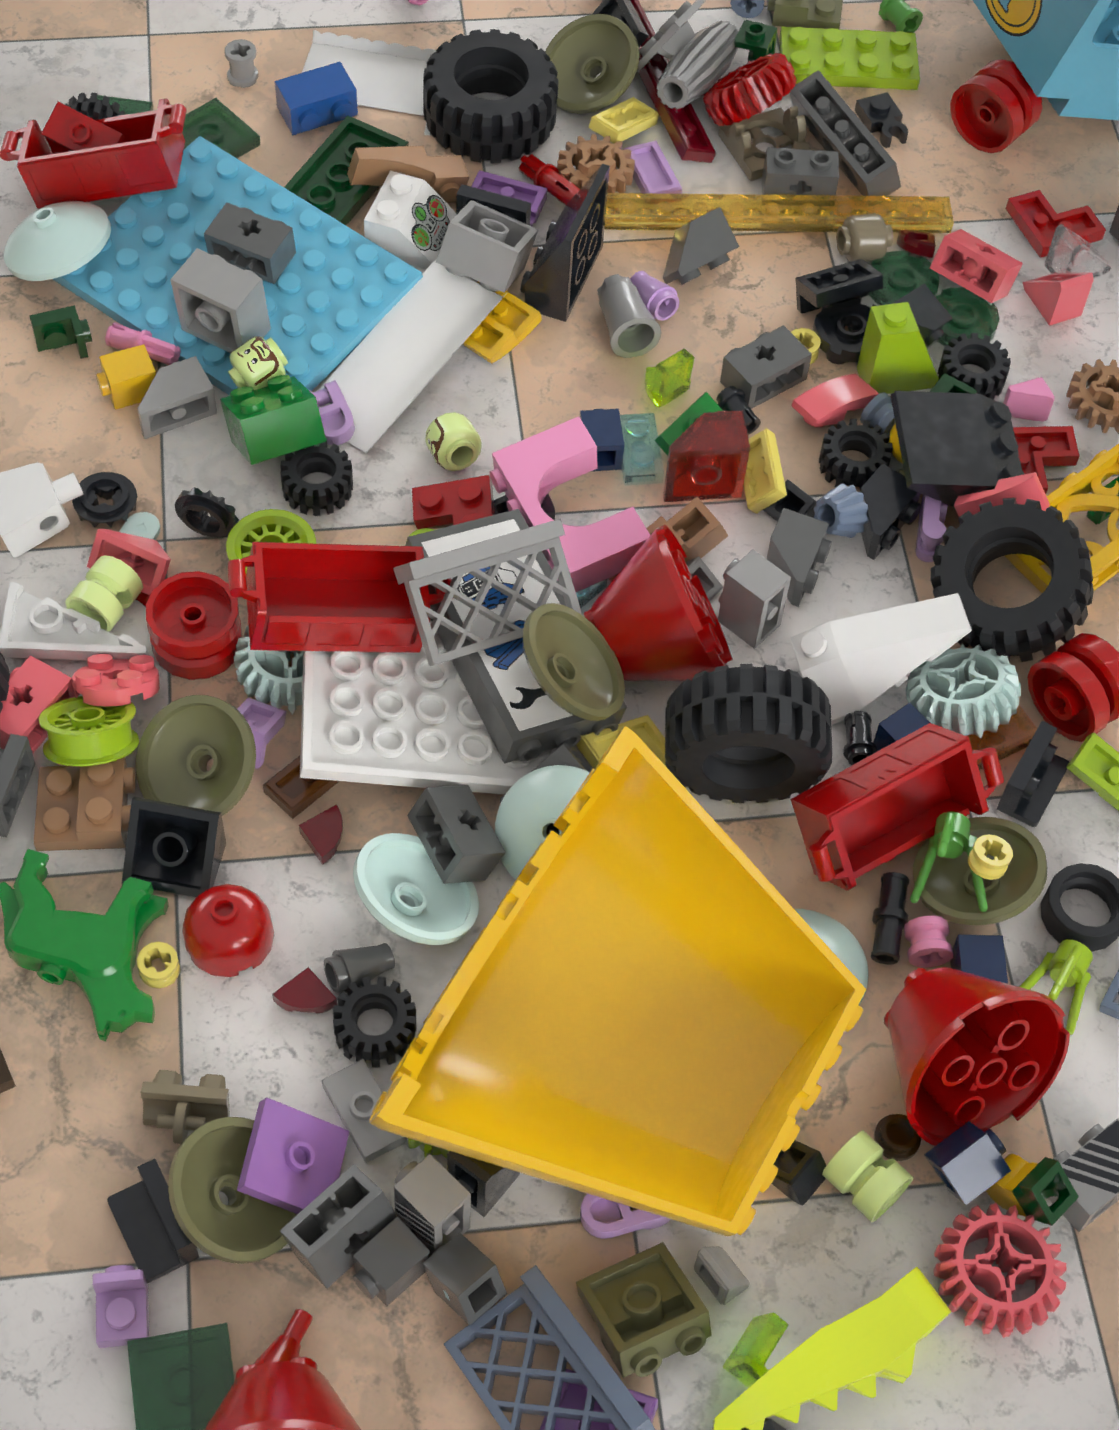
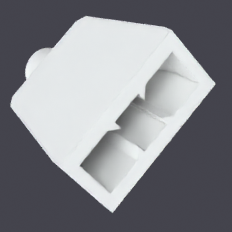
[0,462,84,558]

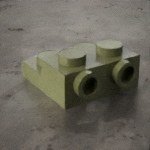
[767,0,843,29]
[576,1242,712,1378]

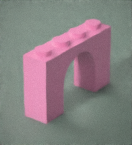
[489,416,650,592]

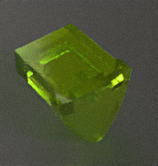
[645,348,695,407]
[722,1312,789,1388]

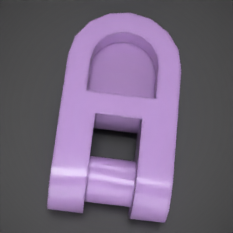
[309,380,355,445]
[915,495,948,562]
[580,1193,671,1239]

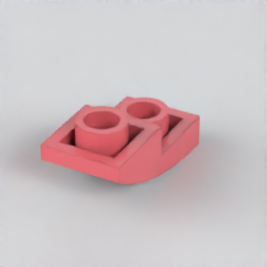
[791,373,879,428]
[954,472,1050,517]

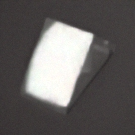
[1044,223,1112,278]

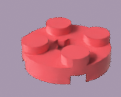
[72,654,160,707]

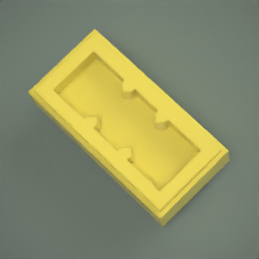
[588,97,659,143]
[736,428,787,514]

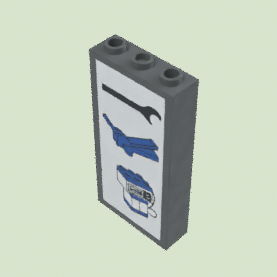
[405,509,627,764]

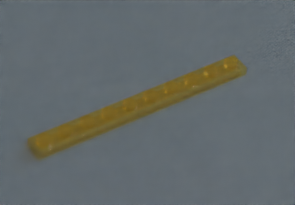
[604,193,954,233]

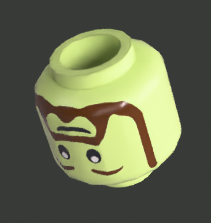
[228,336,288,390]
[425,412,482,471]

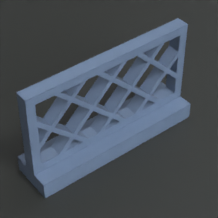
[444,1265,655,1430]

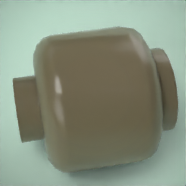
[836,213,893,262]

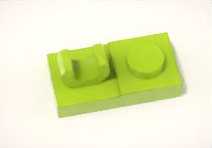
[1066,733,1119,811]

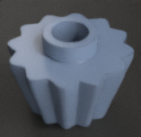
[813,483,868,538]

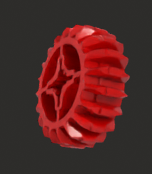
[703,53,797,126]

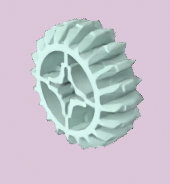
[234,626,303,715]
[906,644,1021,738]

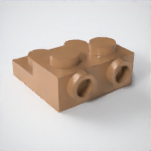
[34,757,136,851]

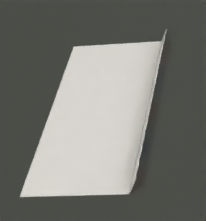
[302,30,508,116]
[317,259,508,453]

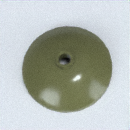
[545,14,639,114]
[523,603,625,721]
[136,695,256,816]
[913,817,1048,925]
[168,1117,298,1264]

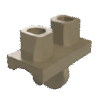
[141,1070,230,1144]

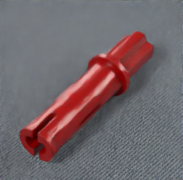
[518,154,580,205]

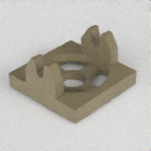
[718,105,812,181]

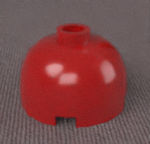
[182,884,274,977]

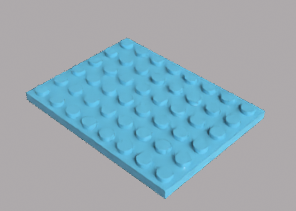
[53,136,423,396]

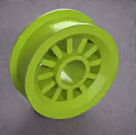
[226,509,316,572]
[39,696,139,766]

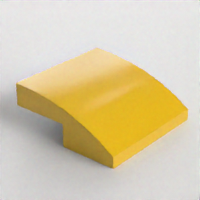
[463,281,542,364]

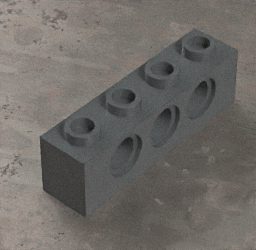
[790,70,901,207]

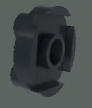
[813,298,876,364]

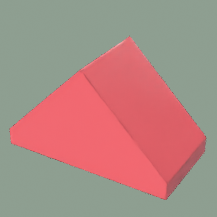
[1023,272,1094,326]

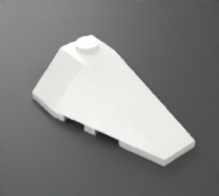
[790,593,972,725]

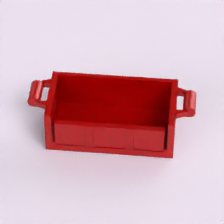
[0,98,187,209]
[228,542,453,653]
[791,723,1004,891]

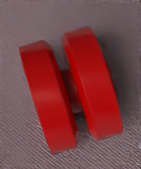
[950,59,1042,153]
[146,571,242,680]
[1027,633,1119,742]

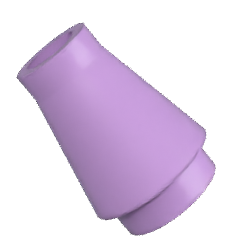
[630,271,679,321]

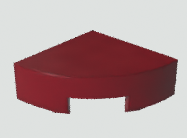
[897,229,936,258]
[299,805,343,865]
[272,967,338,1014]

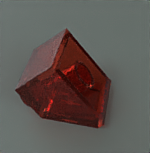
[663,411,750,502]

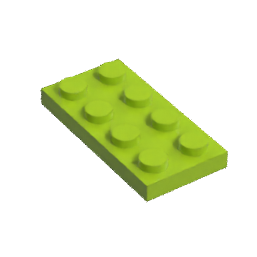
[779,27,920,90]

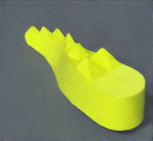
[713,1267,951,1430]

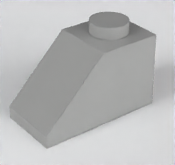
[138,356,217,439]

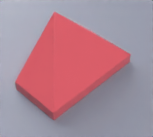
[87,528,171,595]

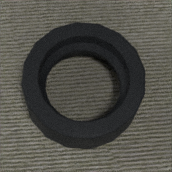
[1041,863,1119,952]

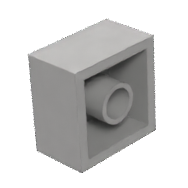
[436,200,538,293]
[170,248,271,353]

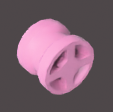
[904,916,953,968]

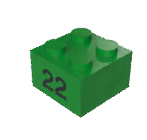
[220,375,327,465]

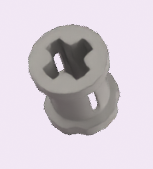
[224,39,259,88]

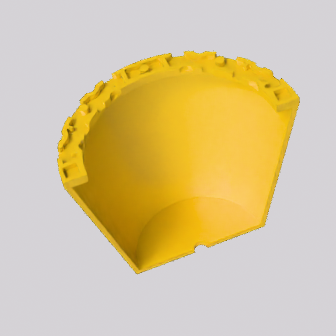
[369,726,866,1236]

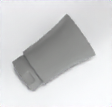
[598,274,661,358]

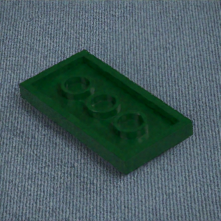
[284,115,409,225]

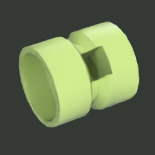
[65,555,143,632]
[822,1130,914,1223]

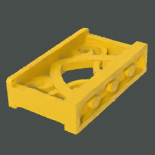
[1005,444,1119,593]

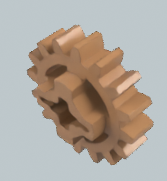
[557,134,635,200]
[1066,359,1119,434]

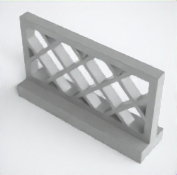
[393,518,583,666]

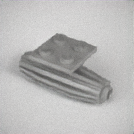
[637,0,738,109]

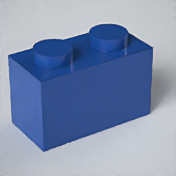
[275,61,358,135]

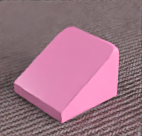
[1003,377,1055,421]

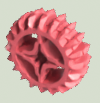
[933,1203,1067,1338]

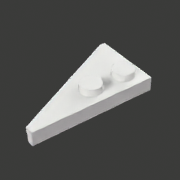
[0,582,149,660]

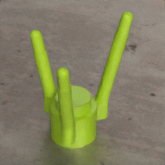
[1019,939,1093,1036]

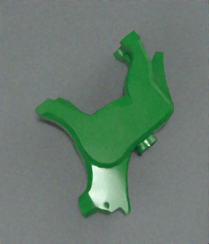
[0,849,169,1042]

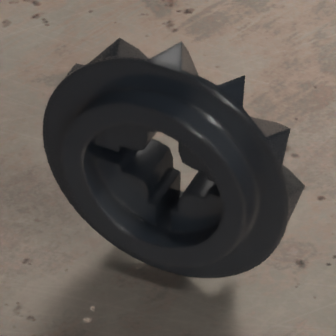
[72,472,138,528]
[175,487,239,538]

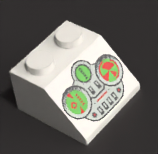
[364,170,456,269]

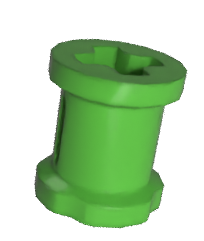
[879,0,923,33]

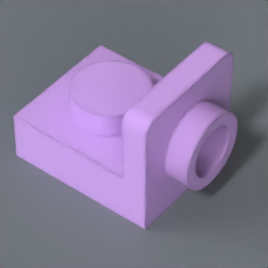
[237,698,286,769]
[93,1265,149,1348]

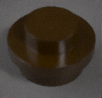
[874,1114,921,1161]

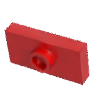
[41,101,125,151]

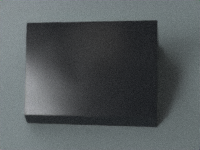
[121,797,226,897]

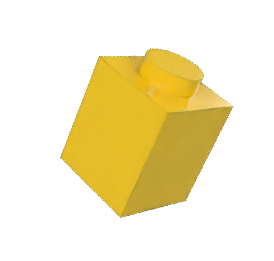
[96,344,156,410]

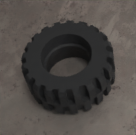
[423,29,559,163]
[931,498,1094,662]
[665,664,832,803]

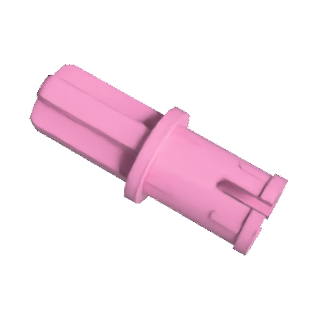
[105,323,181,365]

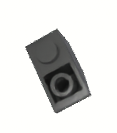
[663,207,739,285]
[766,508,832,607]

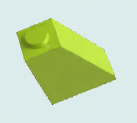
[857,302,939,394]

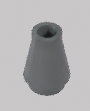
[324,943,395,994]

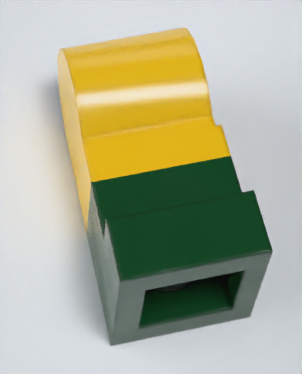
[986,1154,1079,1226]

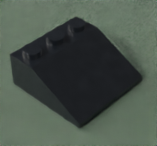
[520,164,610,322]
[890,391,1024,507]

